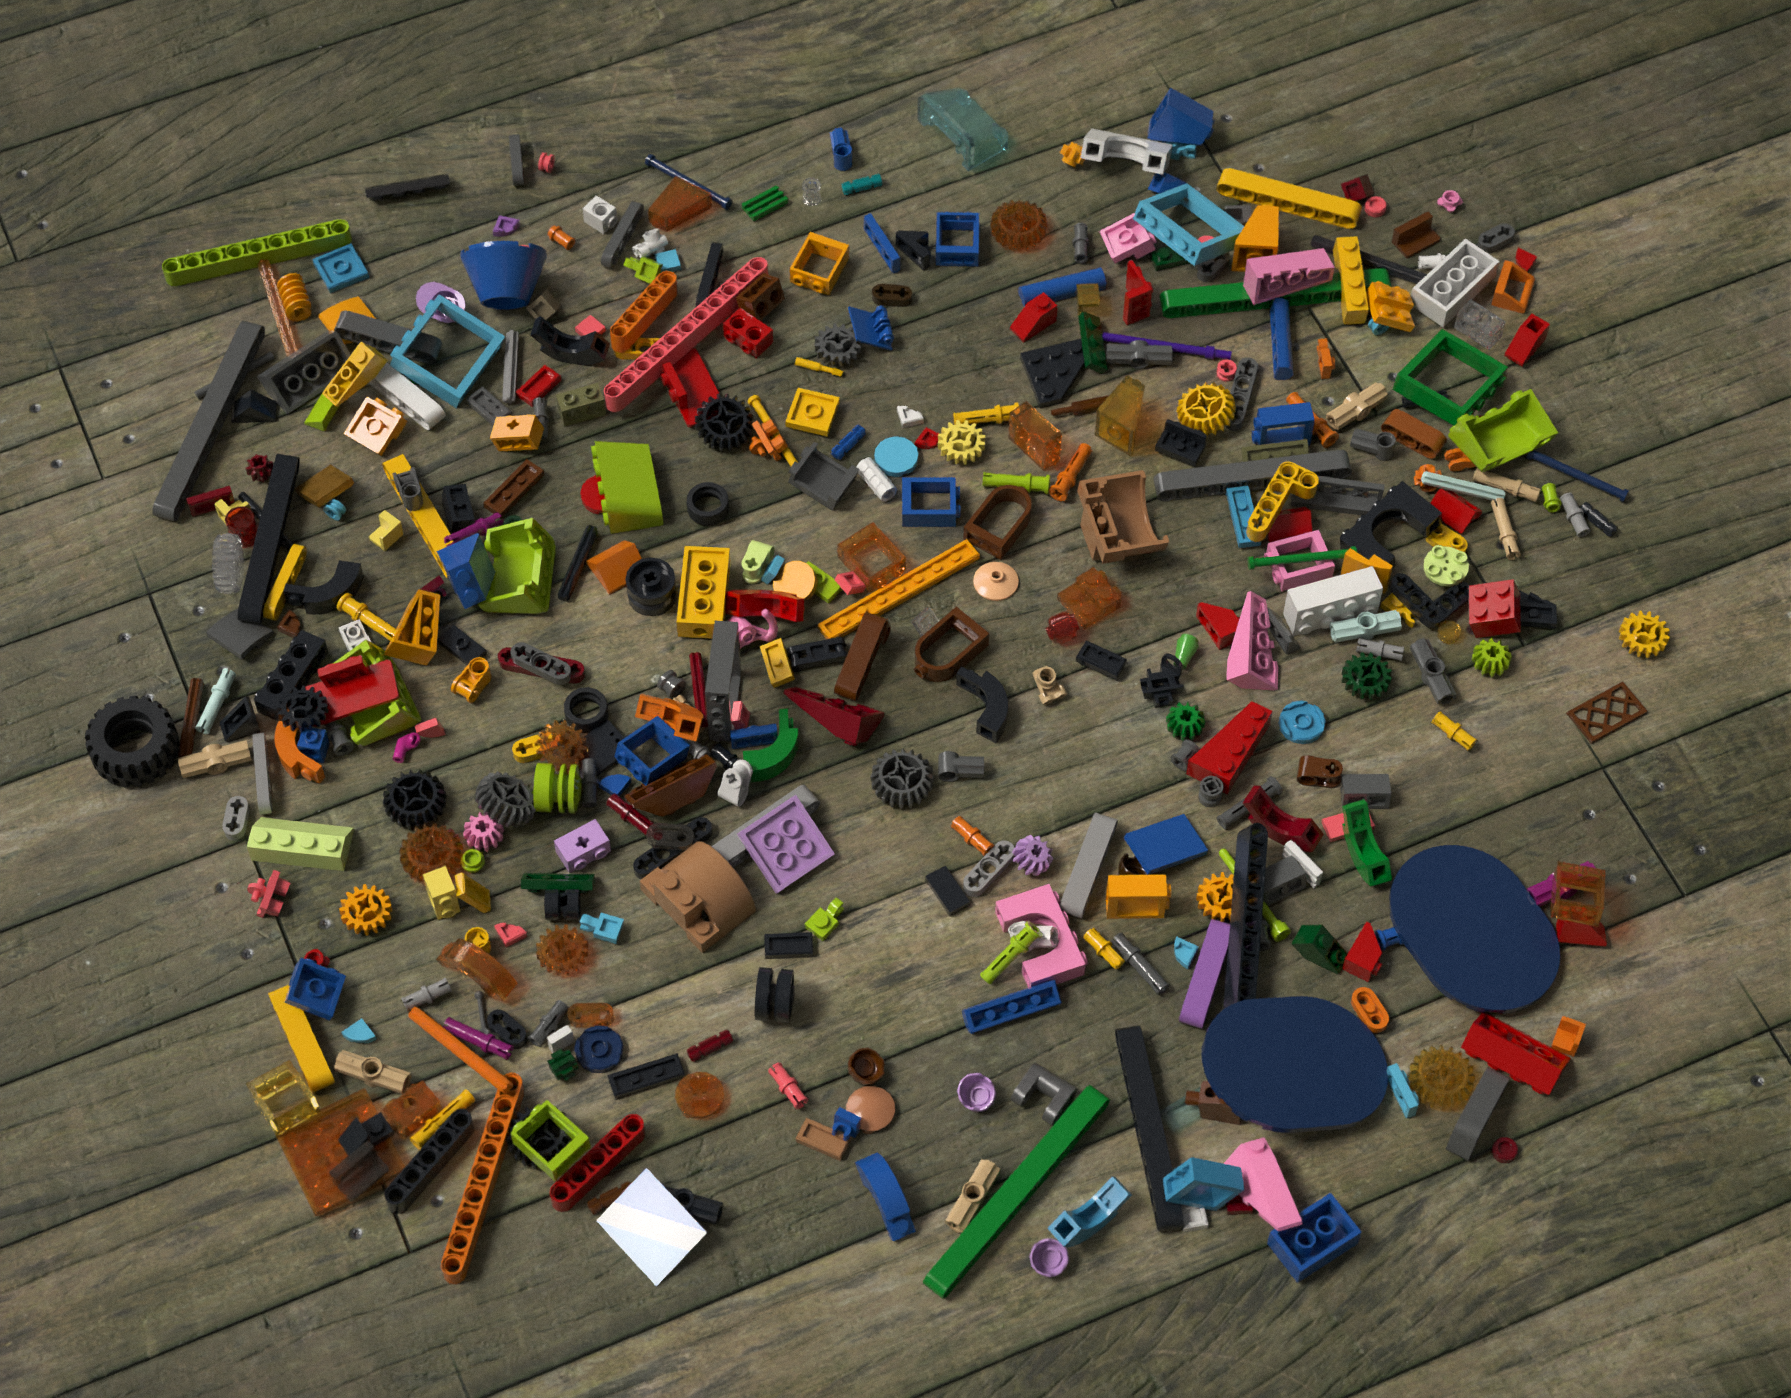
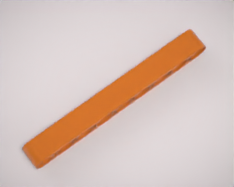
[441,1073,524,1284]

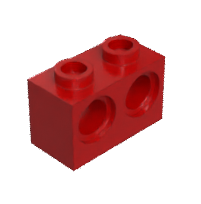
[723,308,773,359]

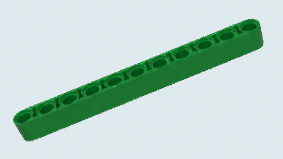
[1159,268,1392,319]
[923,1085,1110,1299]

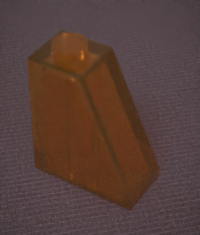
[648,176,712,231]

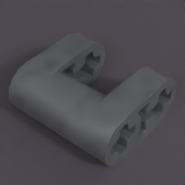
[1011,1063,1077,1126]

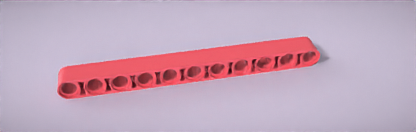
[604,257,769,412]

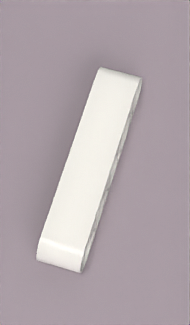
[369,363,446,430]

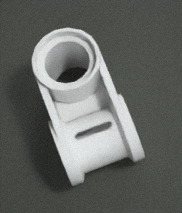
[717,759,753,807]

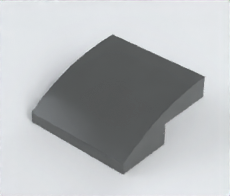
[206,609,274,660]

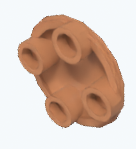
[846,1086,895,1134]

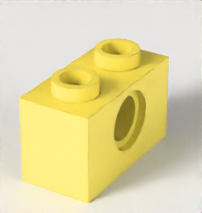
[423,866,461,920]

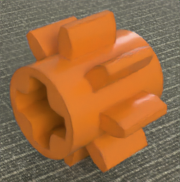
[1414,464,1442,492]

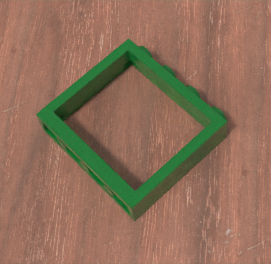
[1392,329,1508,426]

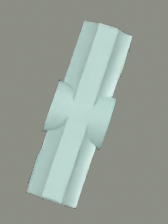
[1330,610,1402,643]

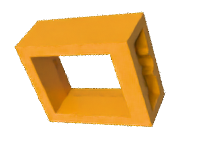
[790,232,849,295]
[1106,875,1171,919]

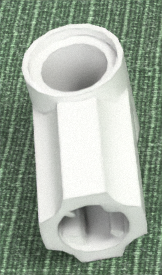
[1008,921,1059,952]

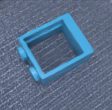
[1163,1157,1244,1211]

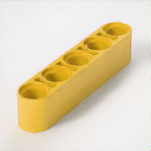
[268,984,335,1093]

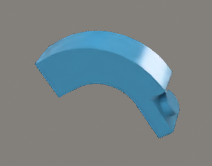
[1047,1176,1132,1247]

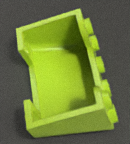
[1448,389,1558,472]
[591,441,663,534]

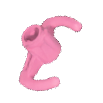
[728,609,778,649]

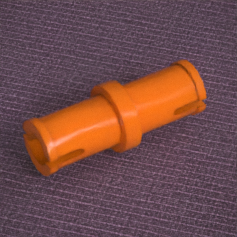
[951,816,994,856]

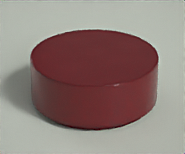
[1492,1137,1518,1164]

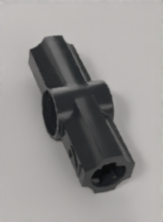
[664,1186,724,1225]

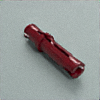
[606,793,668,844]

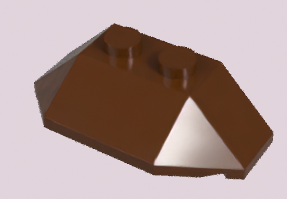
[625,754,717,817]

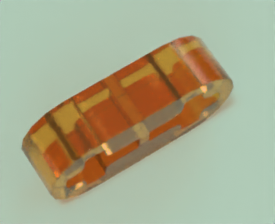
[567,1003,614,1028]

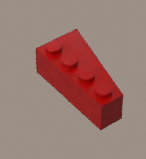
[1186,701,1273,795]

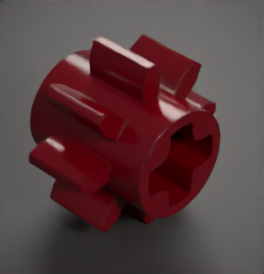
[246,454,273,482]

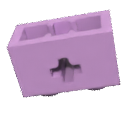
[554,819,611,873]

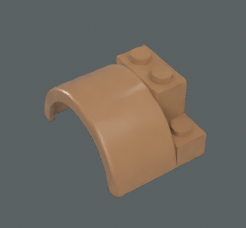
[1077,470,1169,564]
[640,842,756,953]

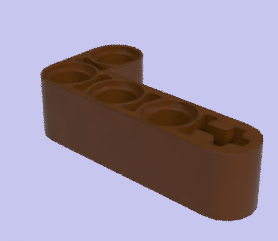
[834,612,891,701]

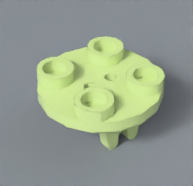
[1423,545,1469,587]

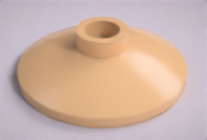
[973,562,1019,601]

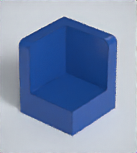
[1148,172,1186,194]

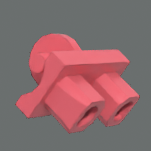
[247,870,290,918]

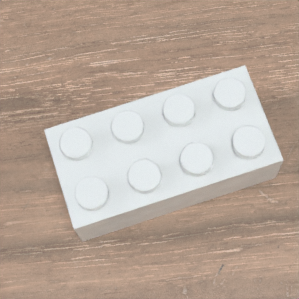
[1411,239,1500,327]
[1283,566,1383,636]

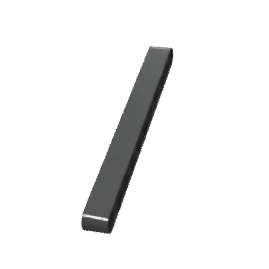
[152,321,265,521]

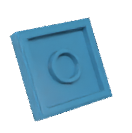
[312,243,369,293]

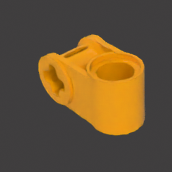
[451,657,492,703]

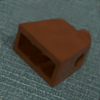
[1185,1081,1241,1125]

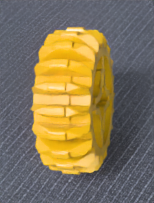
[1176,382,1236,437]

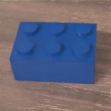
[1267,1193,1362,1283]

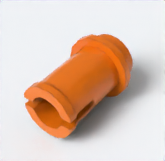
[548,225,575,250]

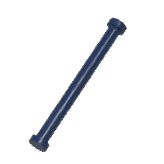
[645,154,733,210]
[1526,449,1629,503]

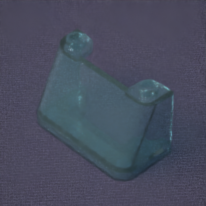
[918,88,1008,171]

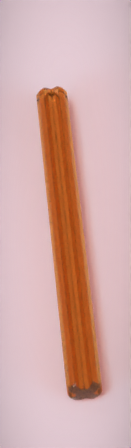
[257,259,298,357]

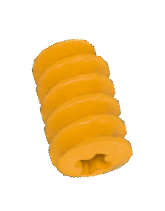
[277,273,312,321]

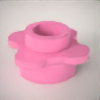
[1437,190,1463,212]

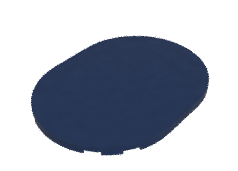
[1389,845,1560,1014]
[1201,996,1388,1133]

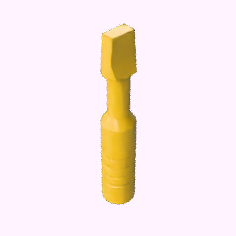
[795,357,844,376]

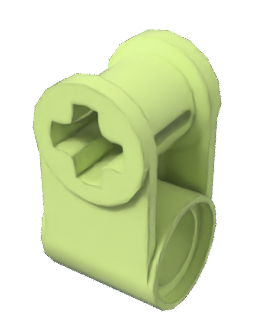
[741,540,775,584]

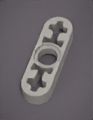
[963,841,1015,897]

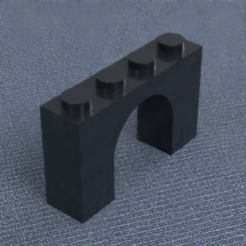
[1340,481,1442,569]

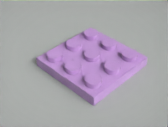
[737,795,835,893]

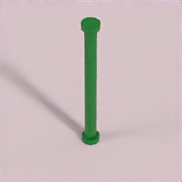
[1247,546,1357,570]

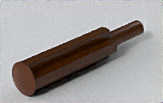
[1051,394,1117,416]

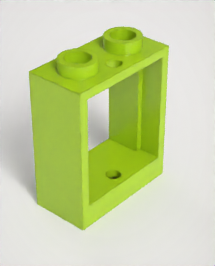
[511,1100,591,1181]

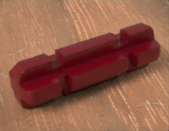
[687,1030,733,1062]

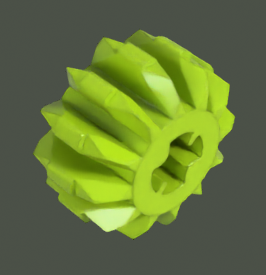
[1472,637,1512,678]

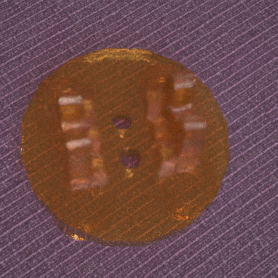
[675,1072,724,1119]

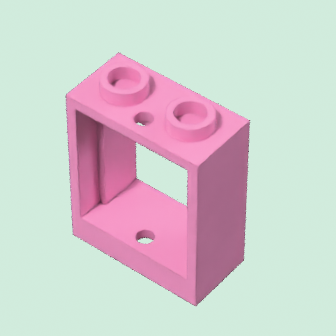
[1264,530,1335,591]

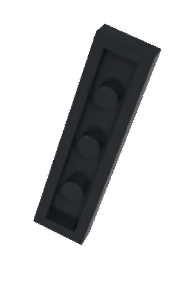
[365,173,450,201]

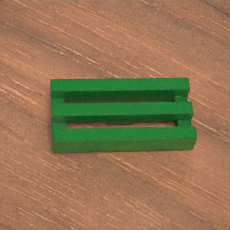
[742,185,788,222]

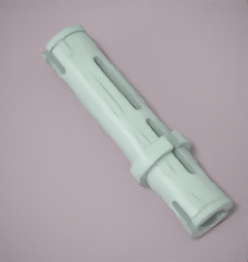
[195,668,236,734]

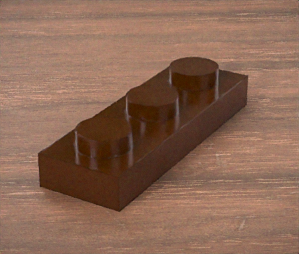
[483,459,544,519]

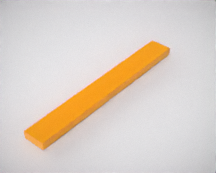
[818,539,980,639]

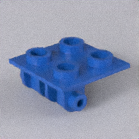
[848,306,894,350]

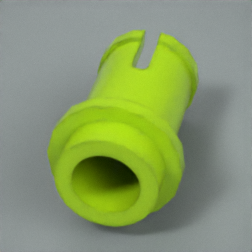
[1542,483,1562,512]

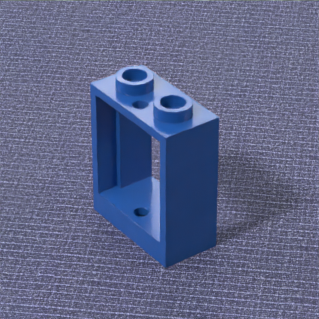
[936,212,979,266]
[1251,402,1315,446]
[902,477,960,527]
[614,716,690,786]

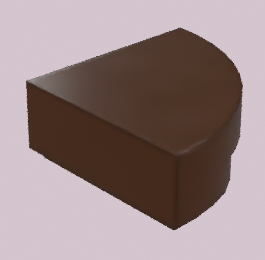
[277,610,301,638]

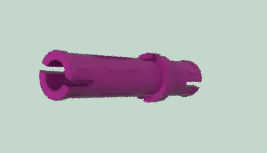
[444,513,504,547]
[443,1017,514,1060]

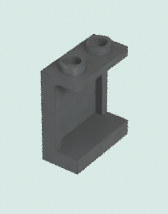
[788,441,859,511]

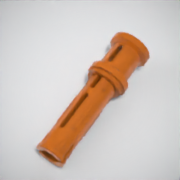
[1286,392,1339,448]
[1049,443,1093,501]

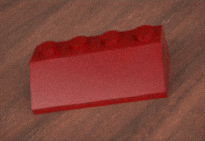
[1461,1012,1571,1095]

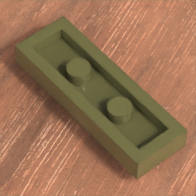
[1241,439,1309,462]

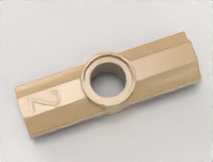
[1326,383,1388,430]
[178,740,252,778]
[334,1050,411,1094]
[945,1160,1001,1233]

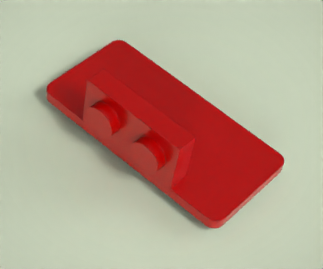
[660,348,719,427]
[306,655,399,727]

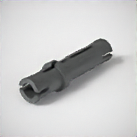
[1111,932,1169,995]

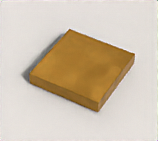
[295,465,354,508]

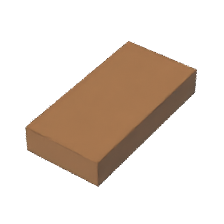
[796,1118,851,1161]

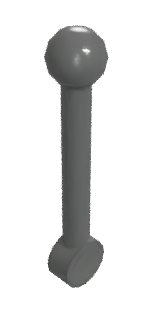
[474,991,490,1035]

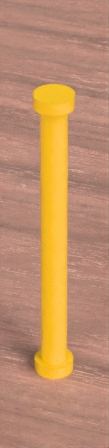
[747,395,798,467]

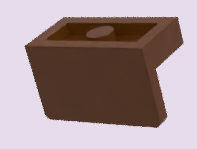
[1392,211,1440,258]

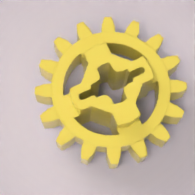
[938,420,985,465]

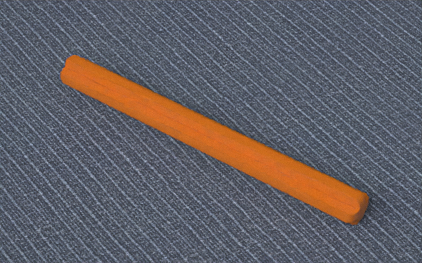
[408,1007,513,1094]

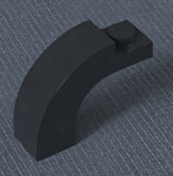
[530,316,610,365]
[283,560,364,615]
[956,667,1008,744]

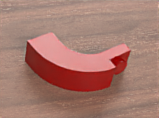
[725,590,805,622]

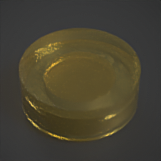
[1437,621,1461,644]

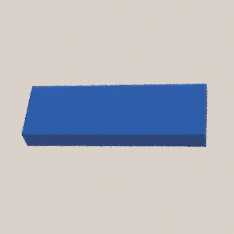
[864,213,900,274]

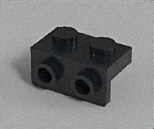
[1155,419,1207,467]

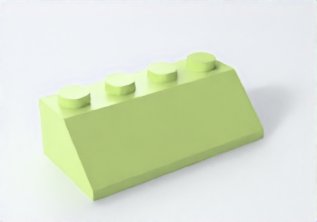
[247,817,354,871]

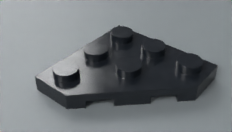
[1020,338,1085,408]

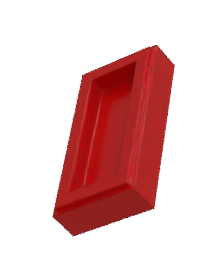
[516,365,562,407]

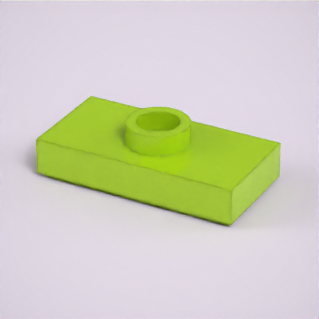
[807,561,843,604]

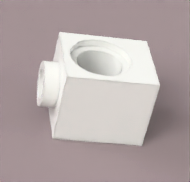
[583,196,617,234]

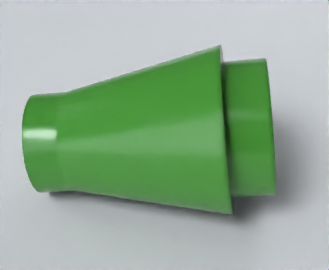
[1173,634,1199,670]

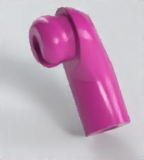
[392,732,421,763]

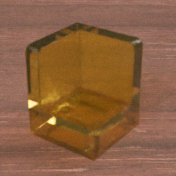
[1076,283,1100,316]

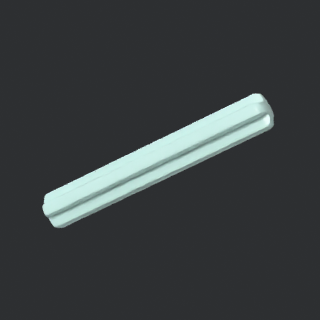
[1421,471,1505,502]

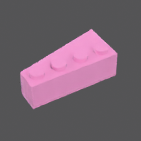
[1243,248,1334,305]

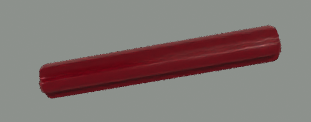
[689,652,708,728]

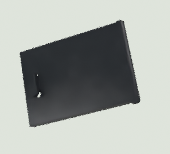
[560,720,624,779]

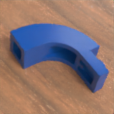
[855,1152,916,1241]

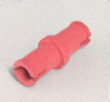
[768,1062,808,1109]

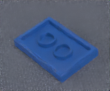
[1124,814,1208,875]

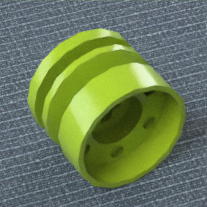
[533,763,582,814]

